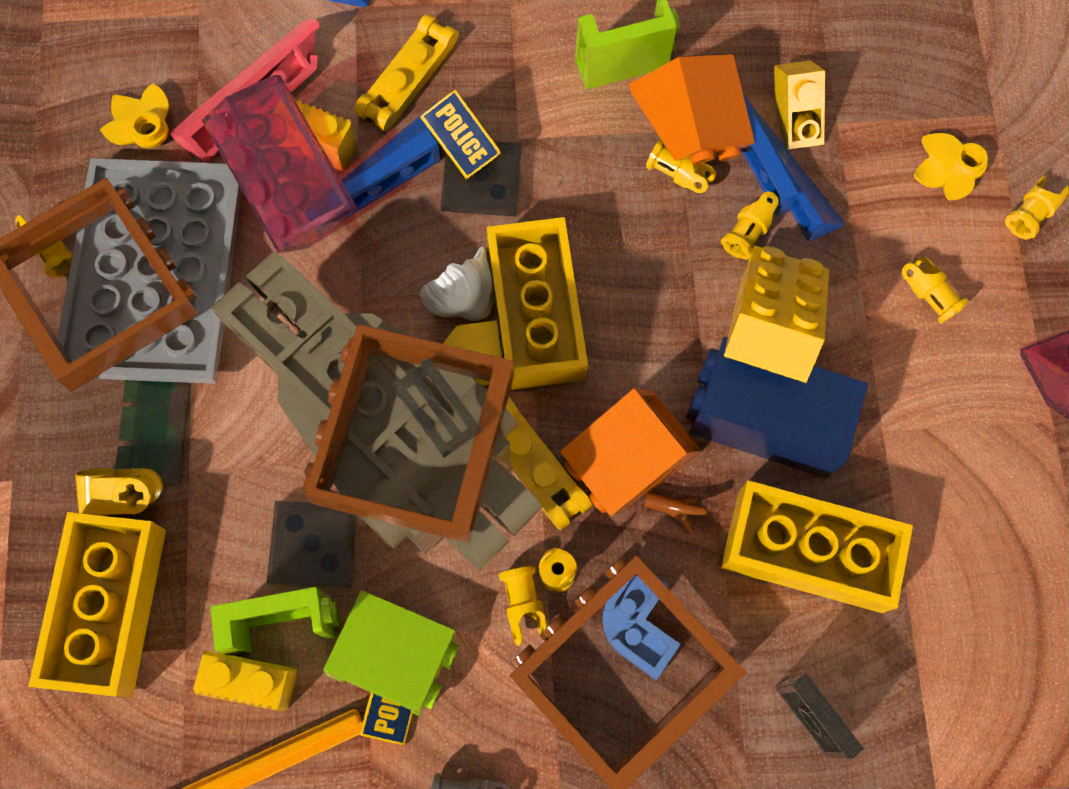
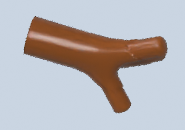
[644,491,708,534]

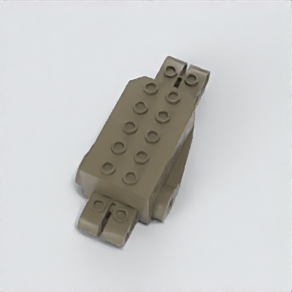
[211,251,542,571]

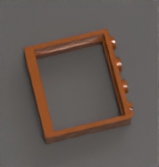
[0,177,198,392]
[302,324,515,543]
[510,555,747,789]

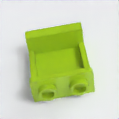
[575,0,680,90]
[210,587,341,657]
[323,590,460,717]

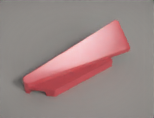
[169,19,320,163]

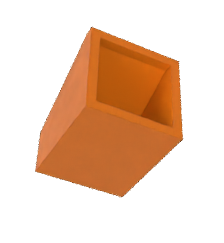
[629,54,755,165]
[560,388,702,516]

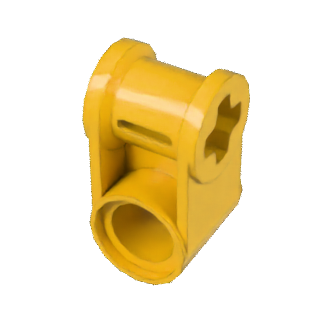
[75,467,163,516]

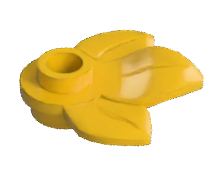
[100,84,170,149]
[914,133,988,201]

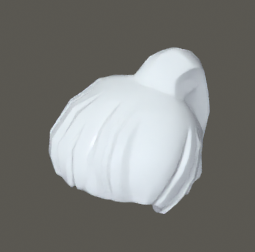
[420,247,494,322]

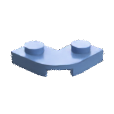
[603,575,681,681]

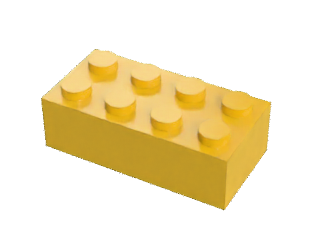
[486,217,588,390]
[724,245,829,383]
[721,480,913,613]
[28,512,166,698]

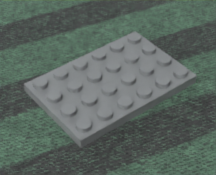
[51,158,245,384]

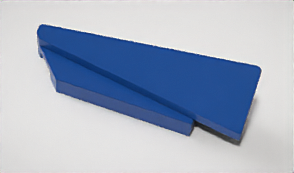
[741,94,845,242]
[304,101,440,235]

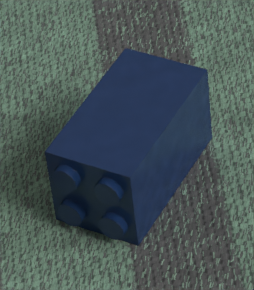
[686,337,869,479]

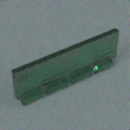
[115,380,190,485]

